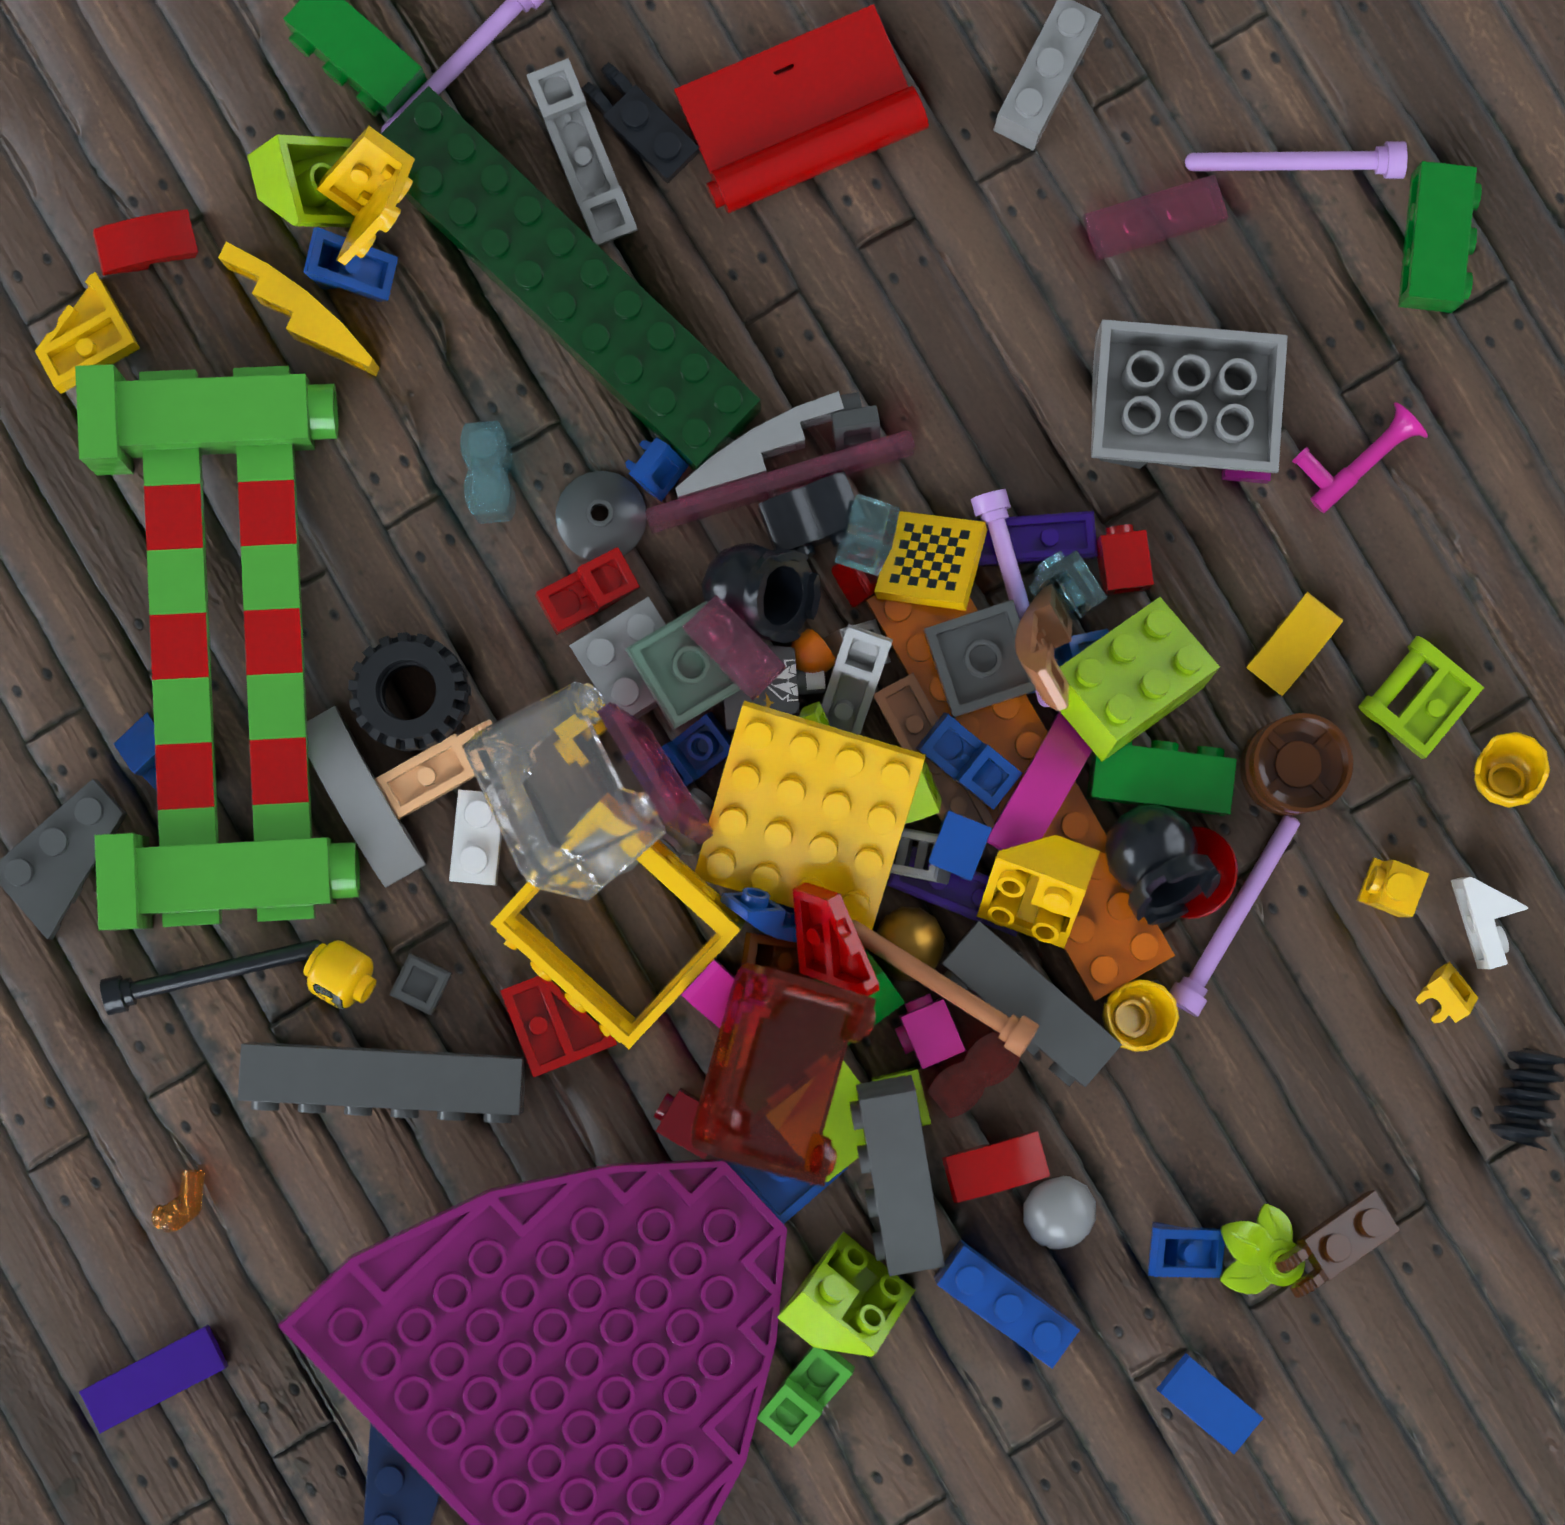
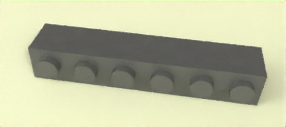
[238,1042,527,1123]

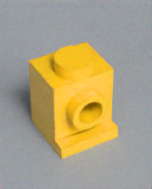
[1356,858,1429,917]

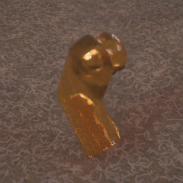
[151,1169,205,1233]

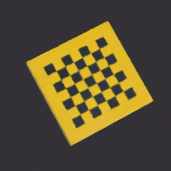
[874,511,988,611]

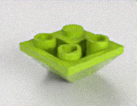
[777,1231,916,1357]

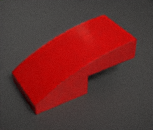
[93,209,198,275]
[535,547,640,635]
[942,1131,1050,1203]

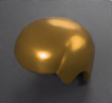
[874,907,945,981]

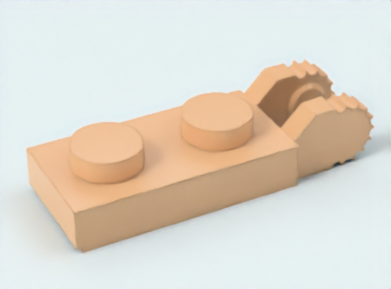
[375,719,509,820]

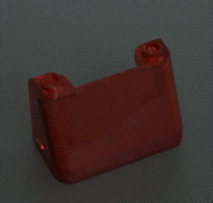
[691,963,876,1187]

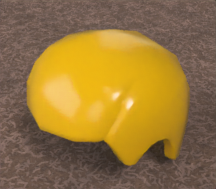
[1473,732,1550,808]
[1102,980,1179,1052]

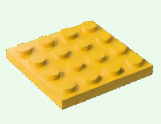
[695,700,926,930]

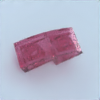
[683,595,786,701]

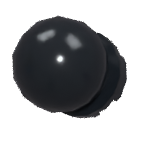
[701,543,821,644]
[1105,805,1221,925]

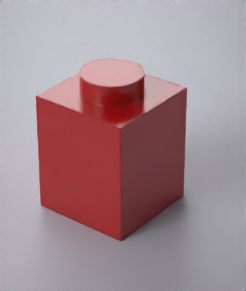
[1096,524,1154,596]

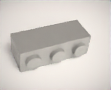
[994,0,1101,151]

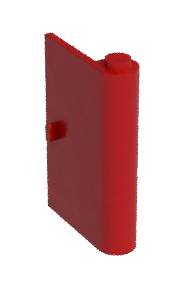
[674,4,929,214]

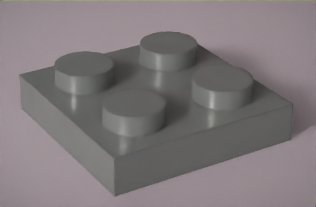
[923,600,1037,718]

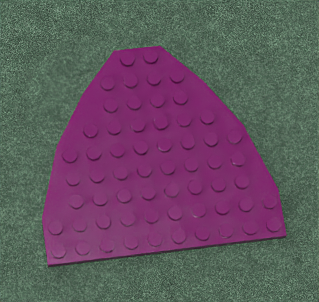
[278,1159,787,1525]

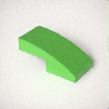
[757,1346,855,1448]

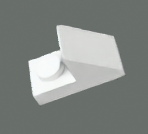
[1451,877,1529,969]

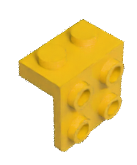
[316,126,415,266]

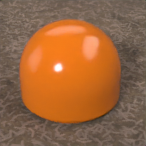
[790,628,836,673]

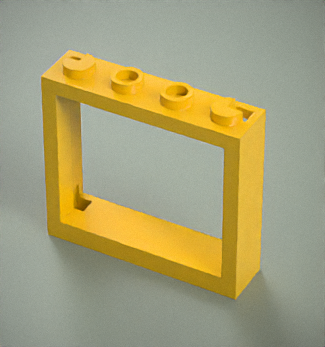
[490,794,746,1049]

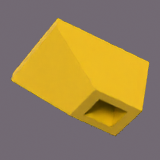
[977,835,1100,948]

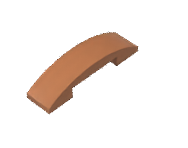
[1015,584,1072,711]

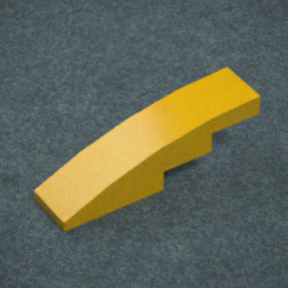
[218,242,380,376]

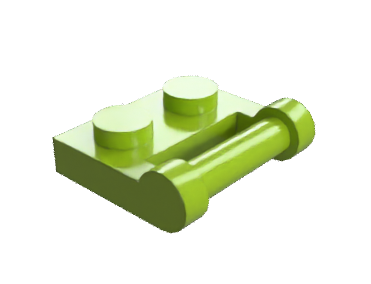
[1358,636,1484,759]

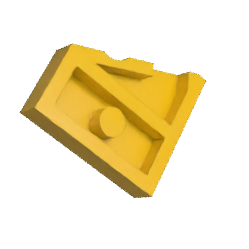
[35,272,140,394]

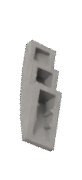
[675,391,844,504]

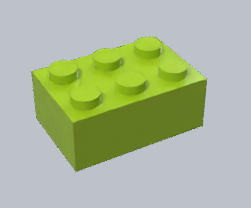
[1059,597,1220,762]

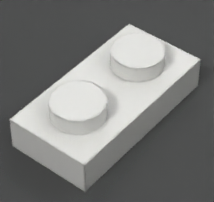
[449,789,506,886]

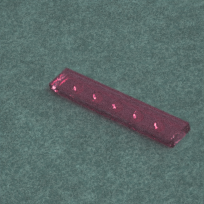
[645,430,915,534]

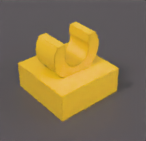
[1416,961,1478,1023]

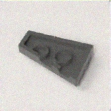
[0,779,127,940]

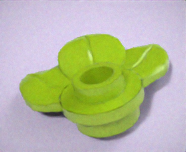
[1220,1203,1305,1294]

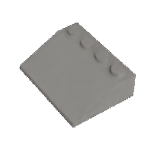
[1091,319,1288,473]

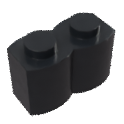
[758,471,865,558]

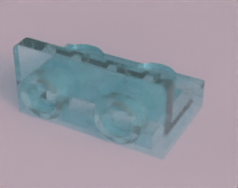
[1029,550,1107,619]

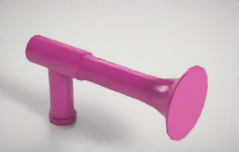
[1292,402,1428,513]

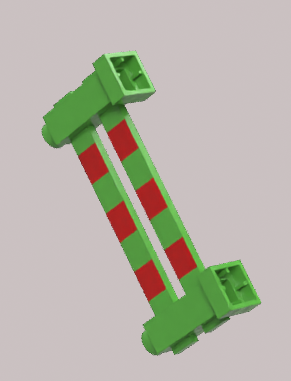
[75,364,360,931]

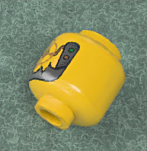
[304,940,376,1009]

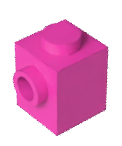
[895,993,966,1069]

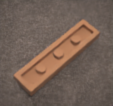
[873,673,995,828]

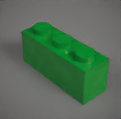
[283,0,427,119]
[1398,161,1482,313]
[1086,740,1237,816]

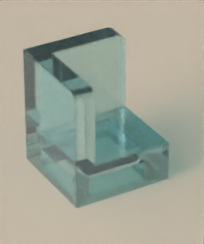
[834,494,900,576]

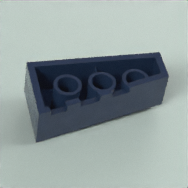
[363,1423,442,1525]

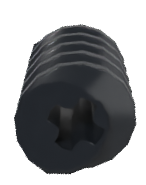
[1489,1048,1565,1151]

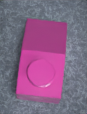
[681,959,757,1032]

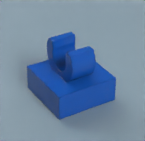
[625,437,689,502]

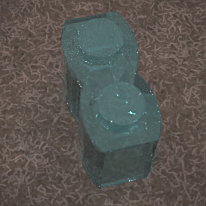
[460,421,516,524]

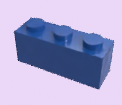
[934,1239,1080,1369]

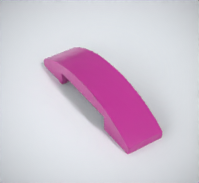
[987,711,1092,850]

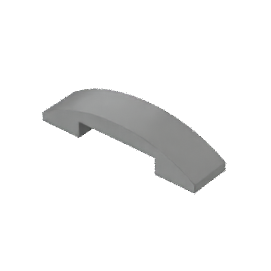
[526,58,638,246]
[821,624,893,735]
[307,706,426,888]

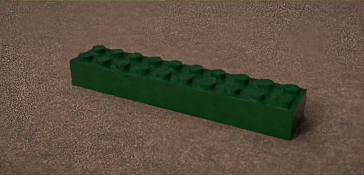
[381,86,761,471]

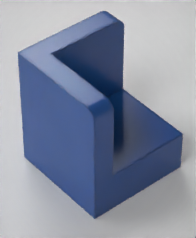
[929,811,992,881]

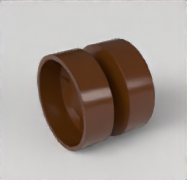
[1240,713,1353,816]

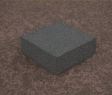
[389,953,453,1015]

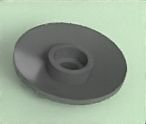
[556,471,647,561]

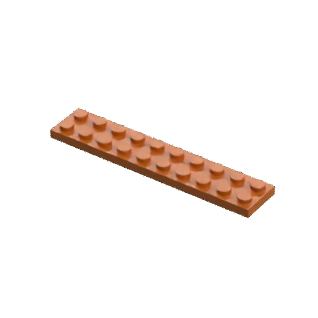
[866,595,1175,1001]

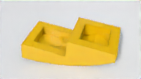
[1246,591,1343,696]

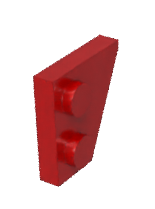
[793,882,879,997]
[500,976,617,1078]

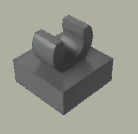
[831,392,881,451]

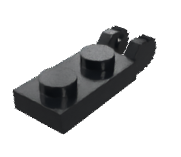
[581,62,700,183]

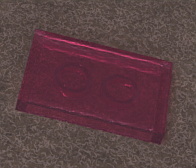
[597,702,713,844]

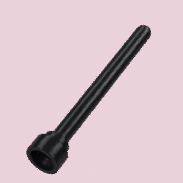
[100,939,322,1015]

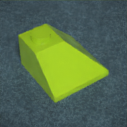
[247,134,355,227]

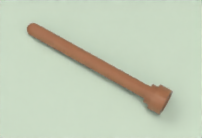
[852,920,1040,1057]

